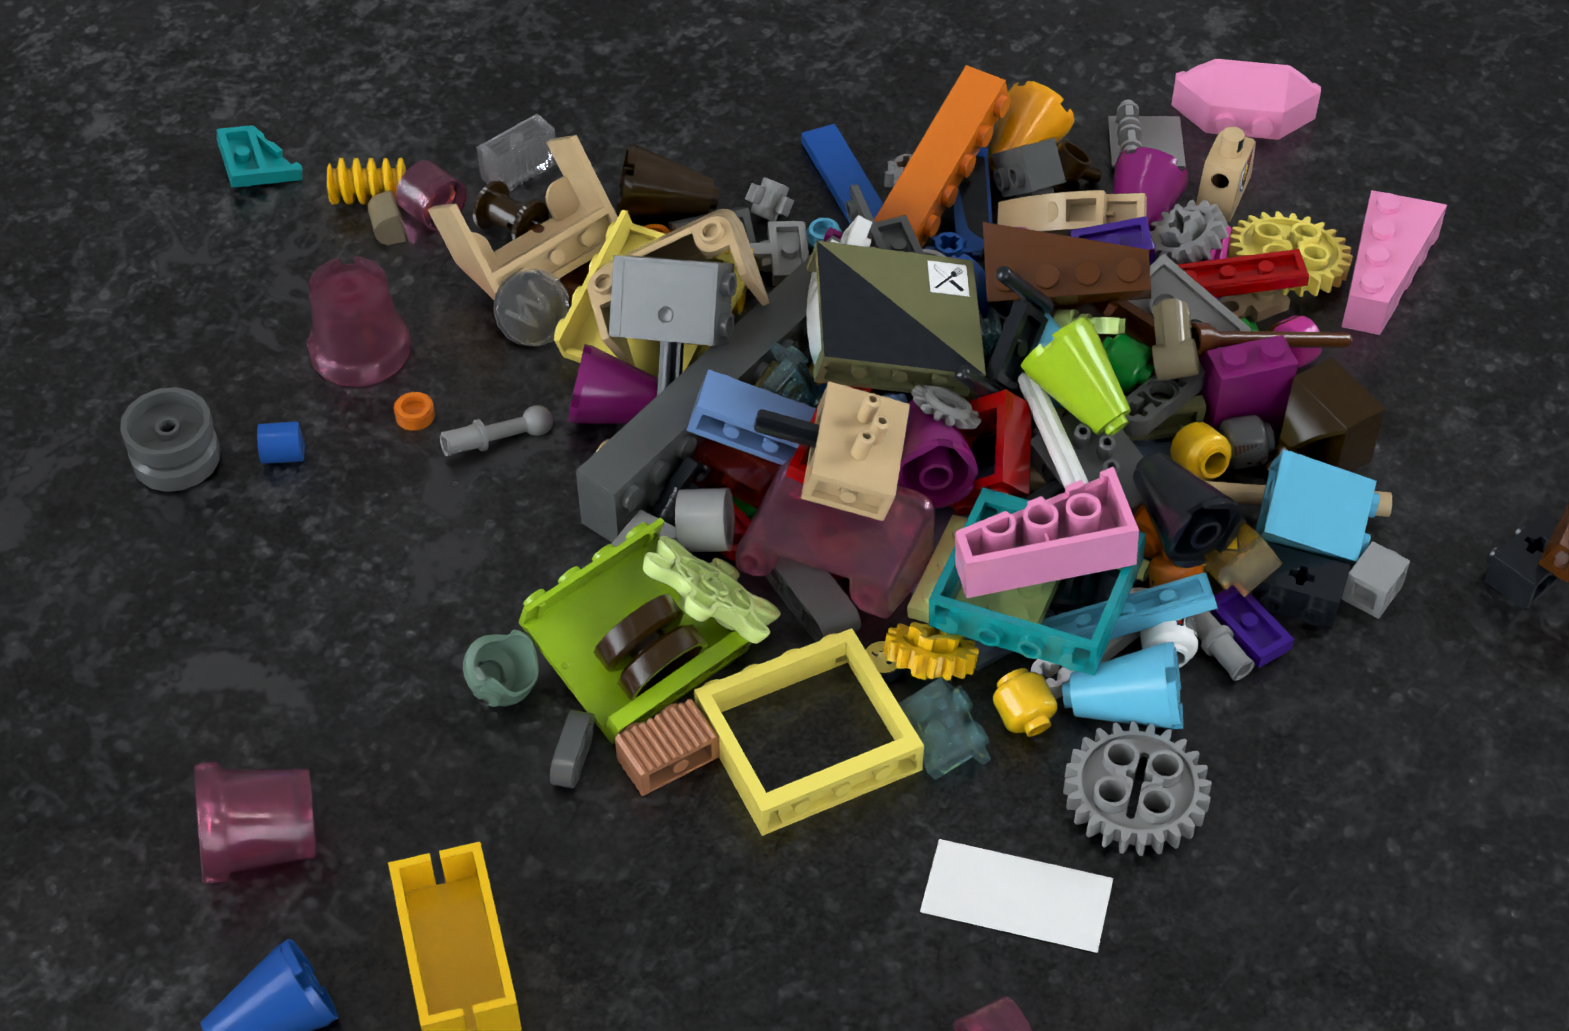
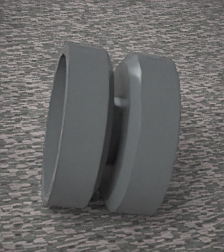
[120,387,220,492]

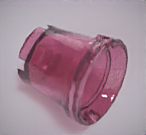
[306,257,411,386]
[194,761,315,884]

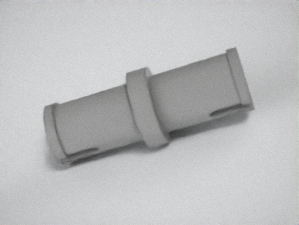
[1193,611,1255,681]

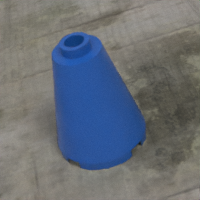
[200,939,339,1031]

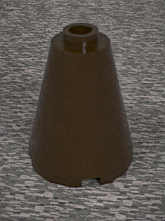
[616,144,720,219]

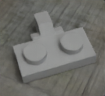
[750,221,809,286]

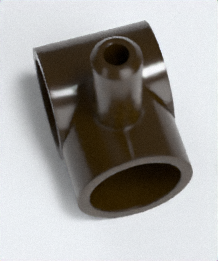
[1053,140,1102,193]

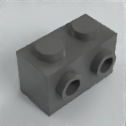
[991,138,1066,198]

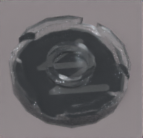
[493,269,569,347]

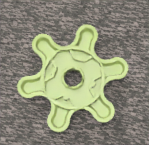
[643,536,781,644]

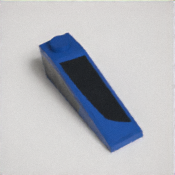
[951,147,993,261]

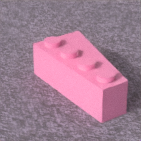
[1341,190,1447,335]
[955,467,1139,598]

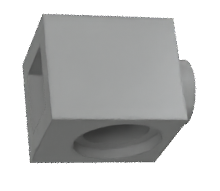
[1341,541,1410,619]

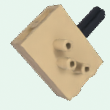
[754,381,910,521]

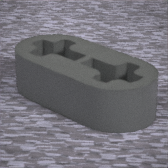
[550,710,595,789]

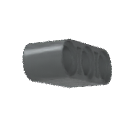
[760,539,861,642]

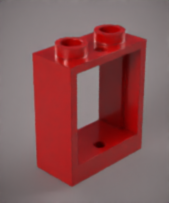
[949,389,1032,515]

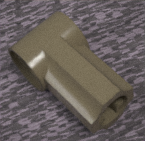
[1152,298,1200,381]

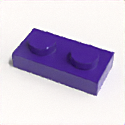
[1209,582,1294,668]

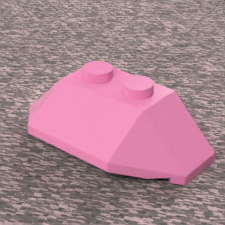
[1171,59,1321,140]

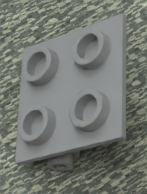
[1108,100,1186,169]

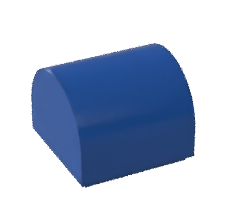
[257,421,305,464]

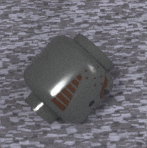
[1218,414,1275,470]

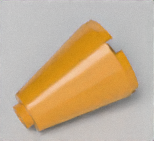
[988,81,1074,181]

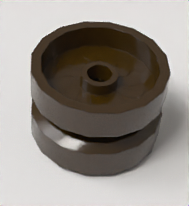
[593,594,708,701]

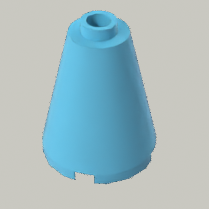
[1062,642,1183,730]

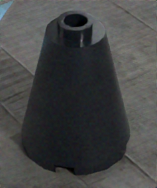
[1133,453,1243,568]

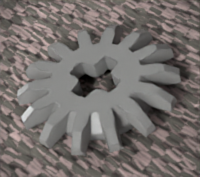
[911,385,982,429]

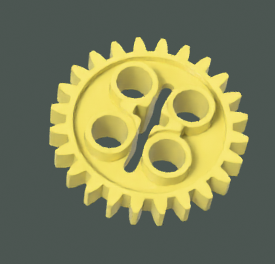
[1227,211,1353,297]

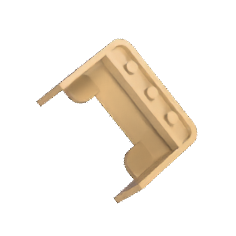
[428,135,618,301]
[587,209,770,366]

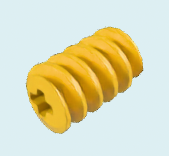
[327,158,407,205]

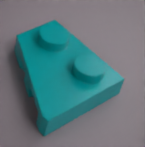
[217,125,302,188]

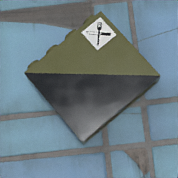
[807,241,986,400]

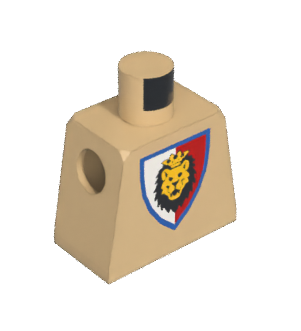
[1196,127,1256,222]

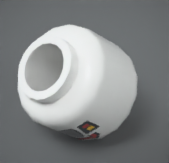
[1139,616,1198,668]

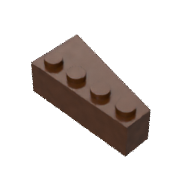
[983,222,1151,310]

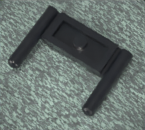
[955,266,1054,397]

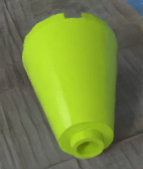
[1021,317,1131,436]

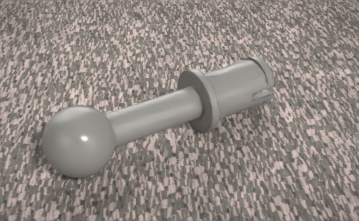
[440,405,553,456]

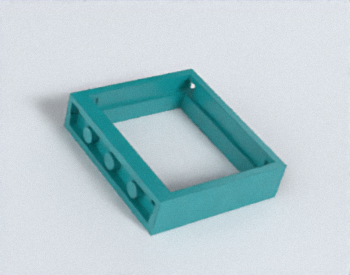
[929,487,1146,676]

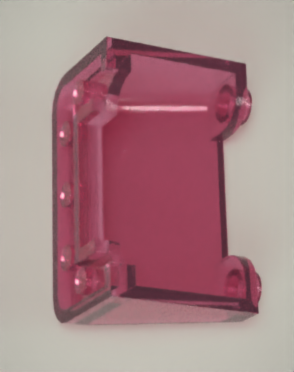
[736,457,935,619]

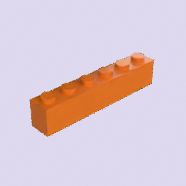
[874,65,1011,248]

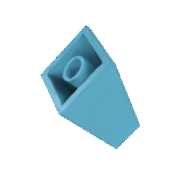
[1252,450,1380,567]

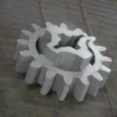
[1150,200,1229,265]

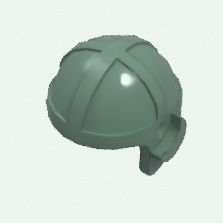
[463,629,538,707]

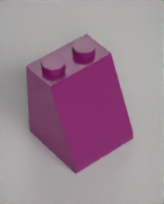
[1196,335,1299,431]

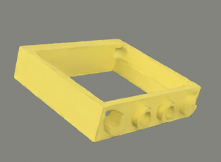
[694,628,924,836]

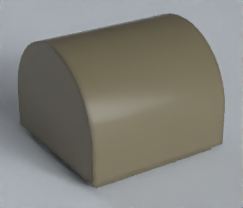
[368,190,408,245]

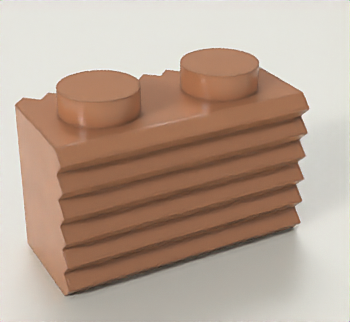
[615,699,720,796]

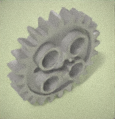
[1063,721,1212,856]

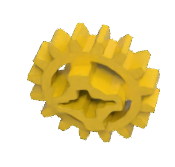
[883,622,979,680]

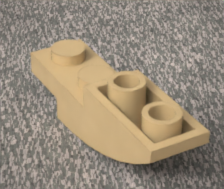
[997,190,1147,236]

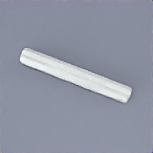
[1018,373,1088,487]

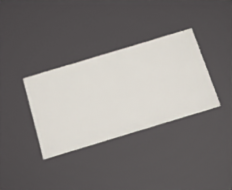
[920,839,1113,953]

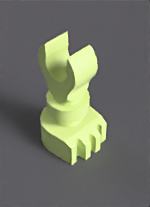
[1054,309,1125,335]

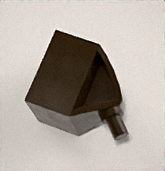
[1264,357,1385,472]

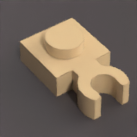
[1218,289,1291,322]

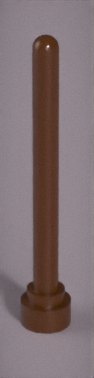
[1191,323,1352,355]

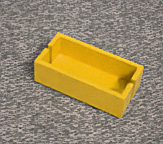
[388,842,522,1031]

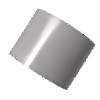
[675,488,735,552]

